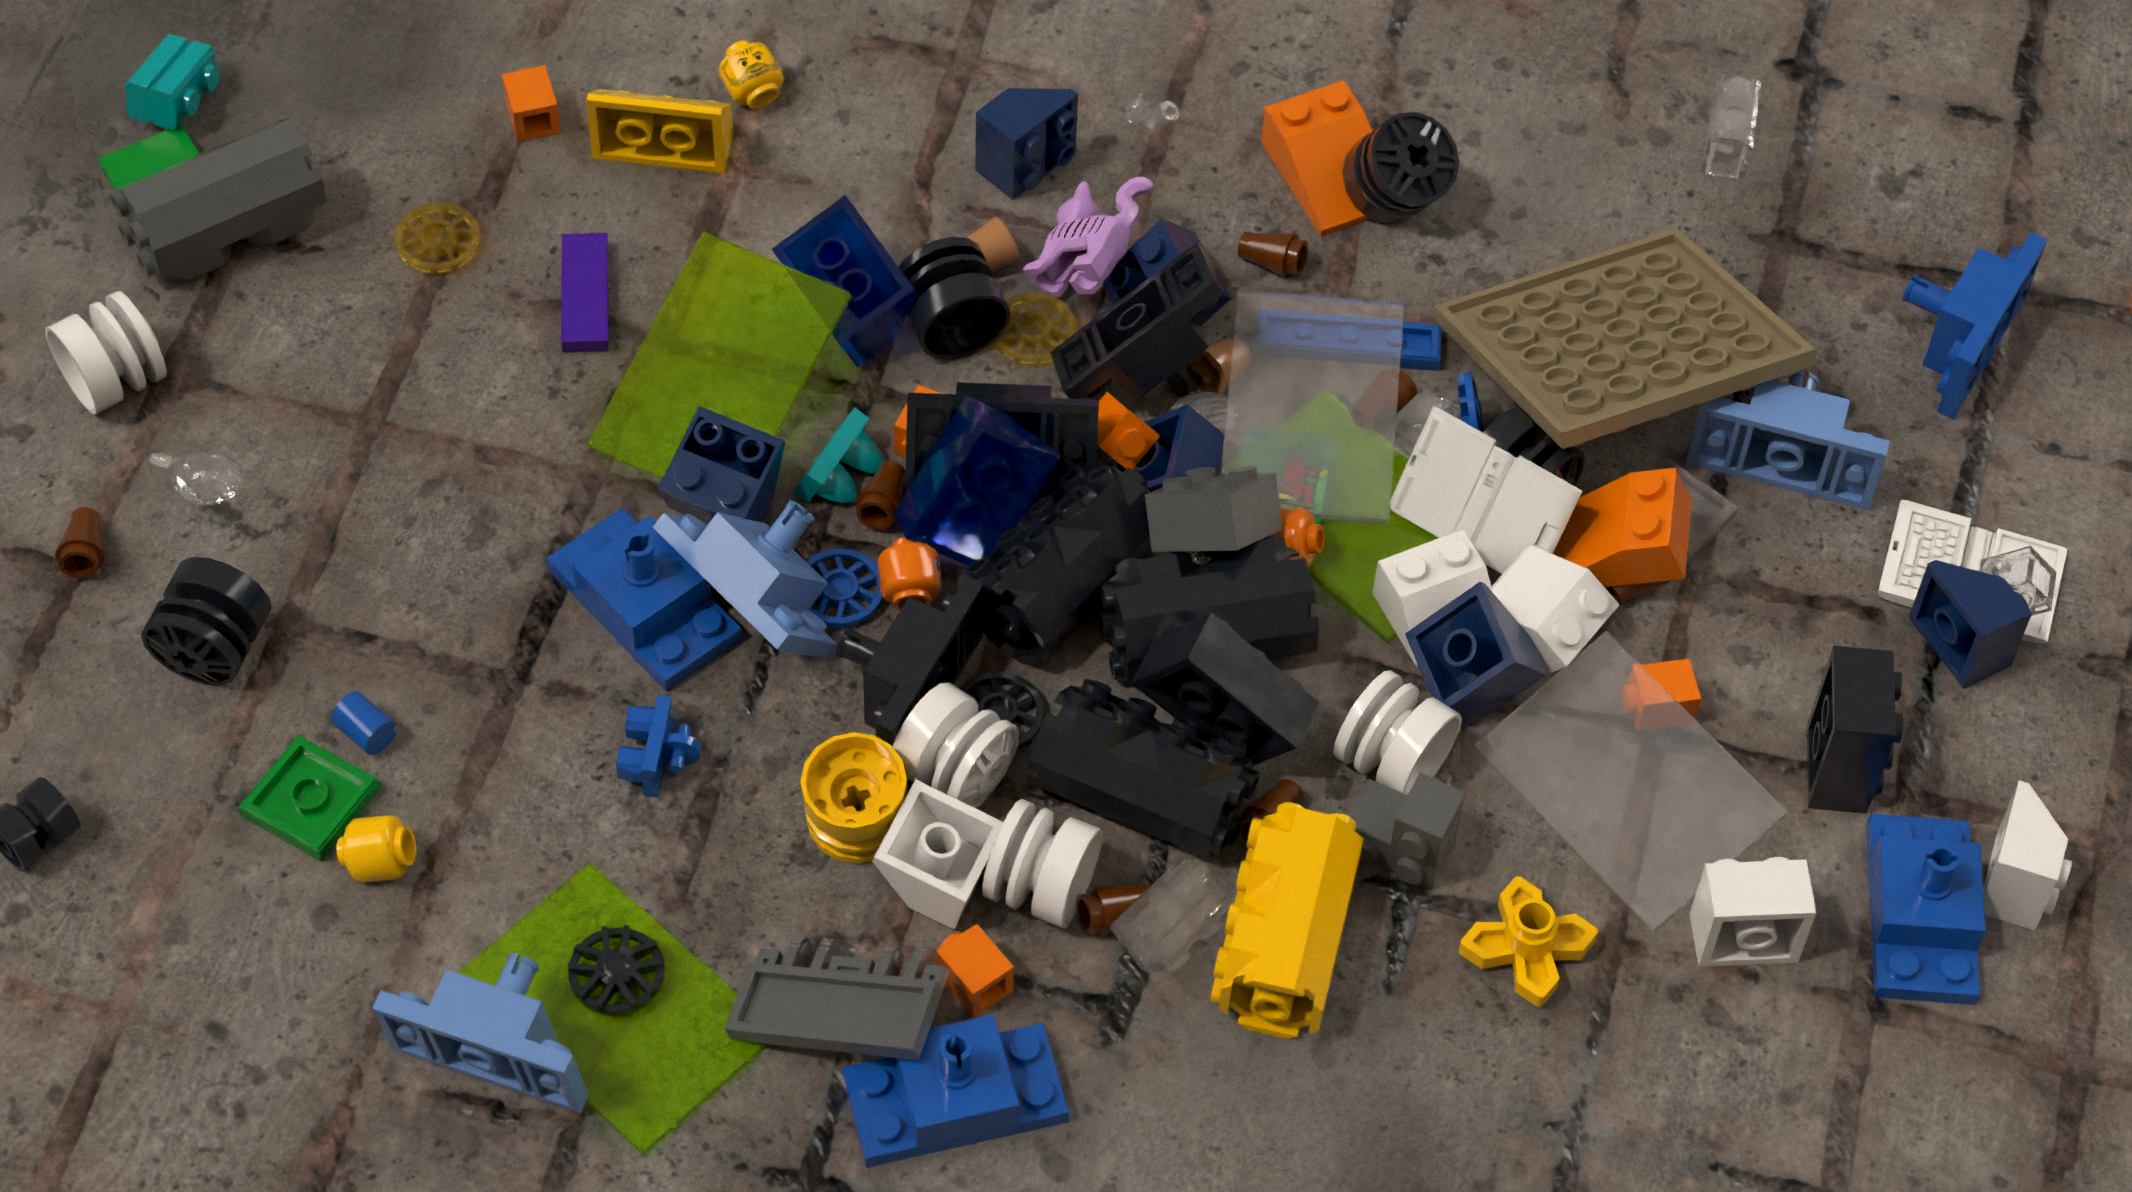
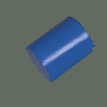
[331,691,397,755]

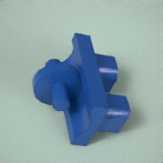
[616,695,702,798]

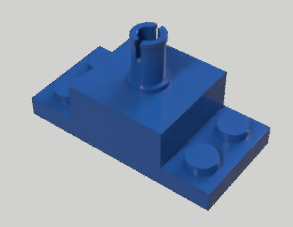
[1902,232,2047,420]
[546,507,743,692]
[1866,813,1986,1005]
[842,1014,1069,1168]

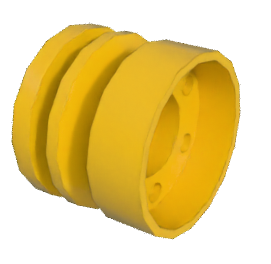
[800,732,908,864]

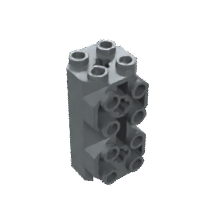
[109,118,327,283]

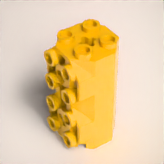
[1210,802,1364,1039]

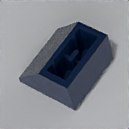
[975,88,1078,200]
[1103,218,1232,327]
[657,406,785,523]

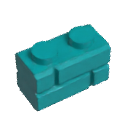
[125,34,220,130]

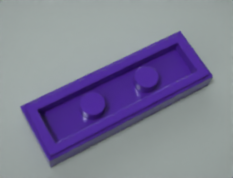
[561,233,609,352]

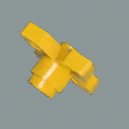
[1459,876,1598,1007]

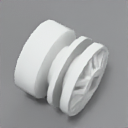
[45,291,167,414]
[1333,670,1462,795]
[893,682,1020,809]
[982,799,1103,929]

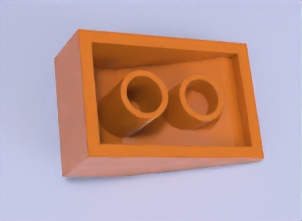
[1261,80,1372,236]
[1553,468,1692,587]

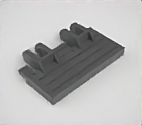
[724,936,949,1060]

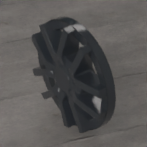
[960,671,1044,749]
[568,925,665,1016]

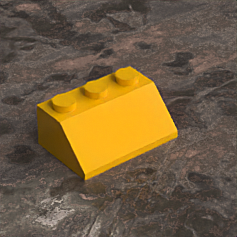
[586,89,733,174]

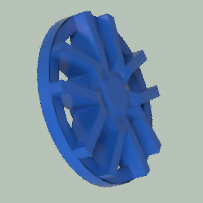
[1458,372,1484,433]
[806,549,883,631]

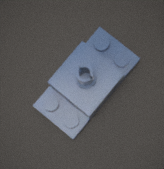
[1685,371,1890,510]
[653,500,837,659]
[372,953,589,1114]

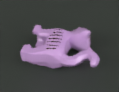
[1023,177,1154,297]

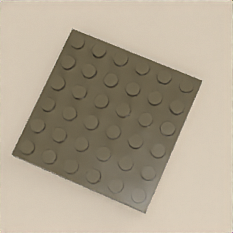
[1434,228,1816,449]

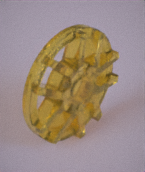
[394,202,481,277]
[993,292,1076,368]

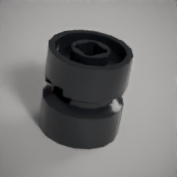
[0,777,81,871]

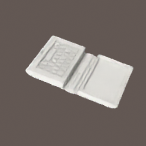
[1388,406,1583,574]
[1878,500,2068,644]

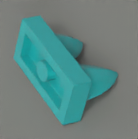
[793,407,886,503]

